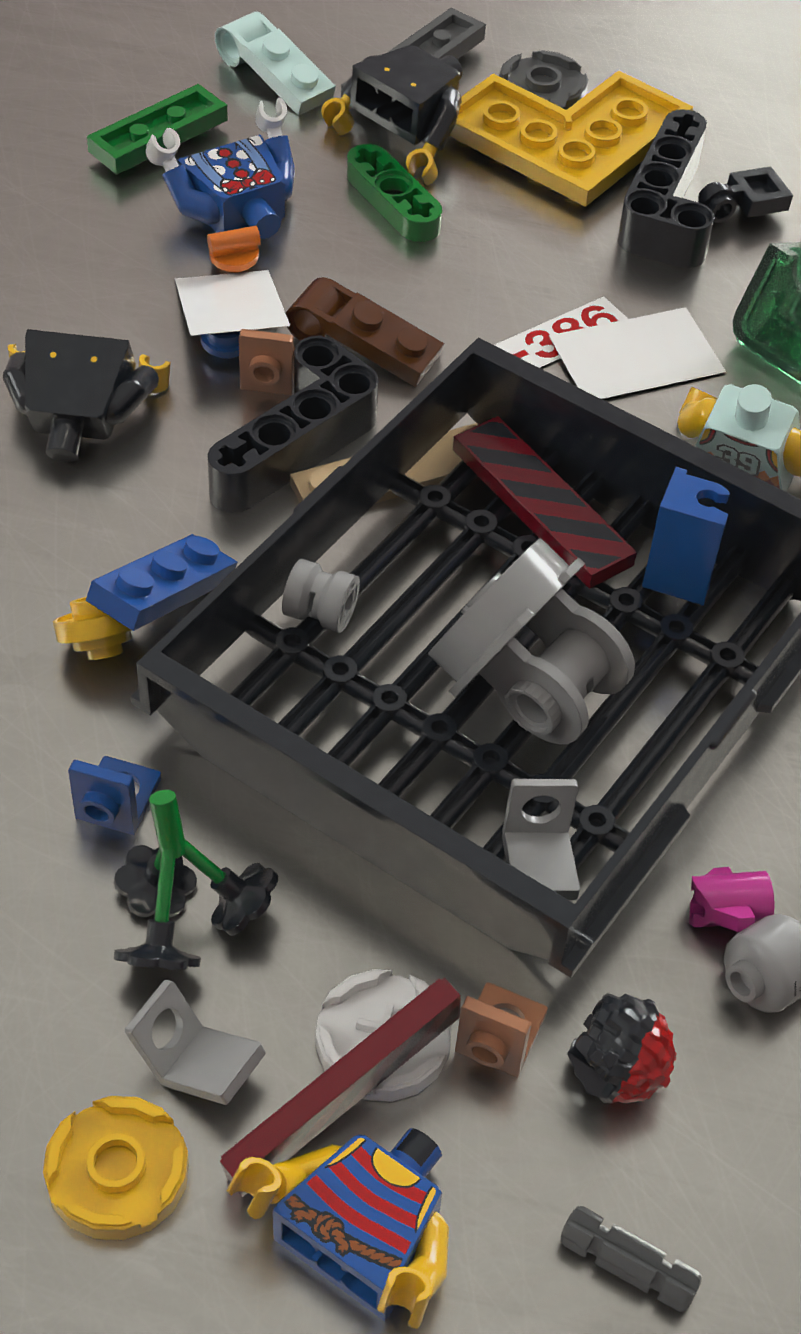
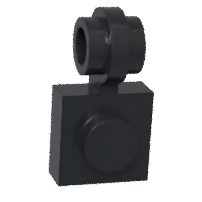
[698,166,794,223]

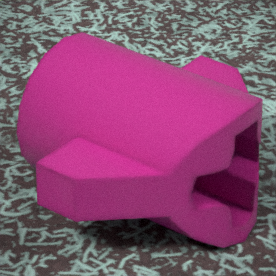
[689,867,775,932]

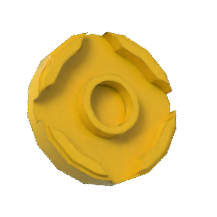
[43,1096,189,1240]

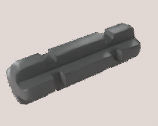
[560,1206,702,1312]

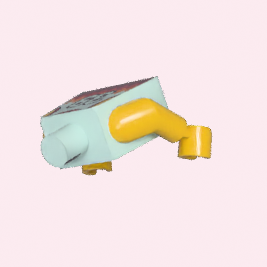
[677,384,801,492]

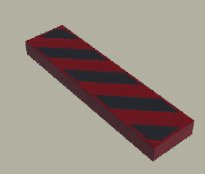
[453,416,637,589]
[220,977,461,1197]

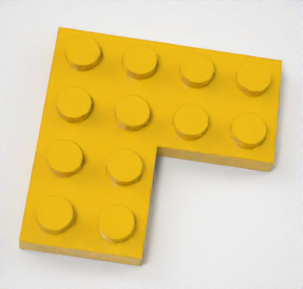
[450,70,693,207]

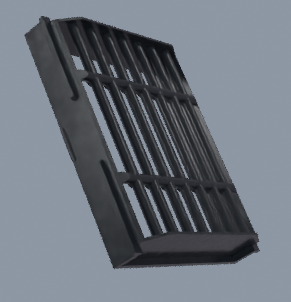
[131,337,801,978]

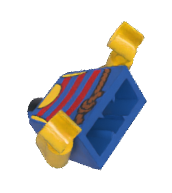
[227,1128,449,1329]

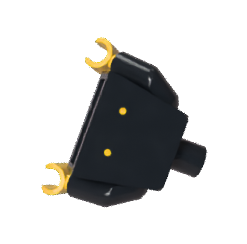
[322,45,462,186]
[3,329,171,462]

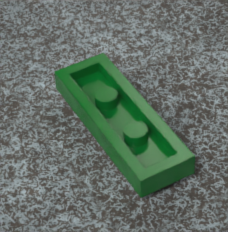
[87,84,228,174]

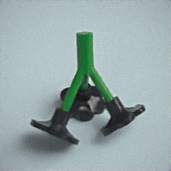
[114,790,279,970]

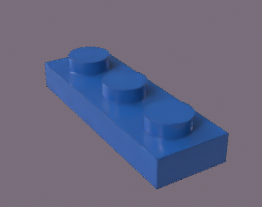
[86,534,238,631]

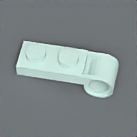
[215,11,336,116]

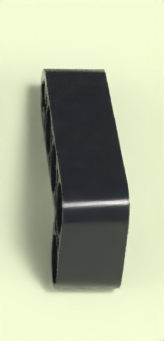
[617,109,714,268]
[207,336,379,513]

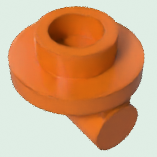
[207,226,261,273]

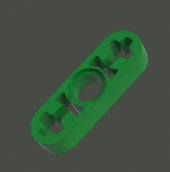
[347,144,442,242]

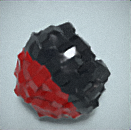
[567,993,677,1104]

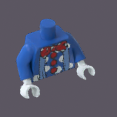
[146,97,295,239]

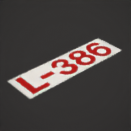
[495,297,628,368]

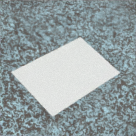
[175,270,290,336]
[549,307,726,399]

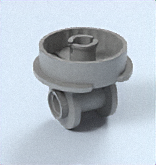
[428,538,635,744]

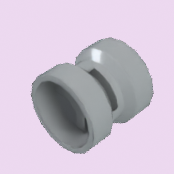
[282,559,360,633]

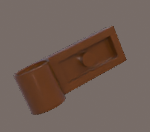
[286,277,445,387]

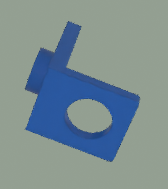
[68,756,161,835]

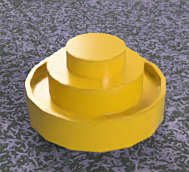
[53,596,132,660]

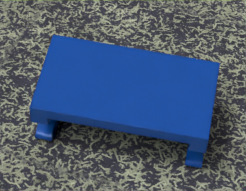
[642,467,730,605]

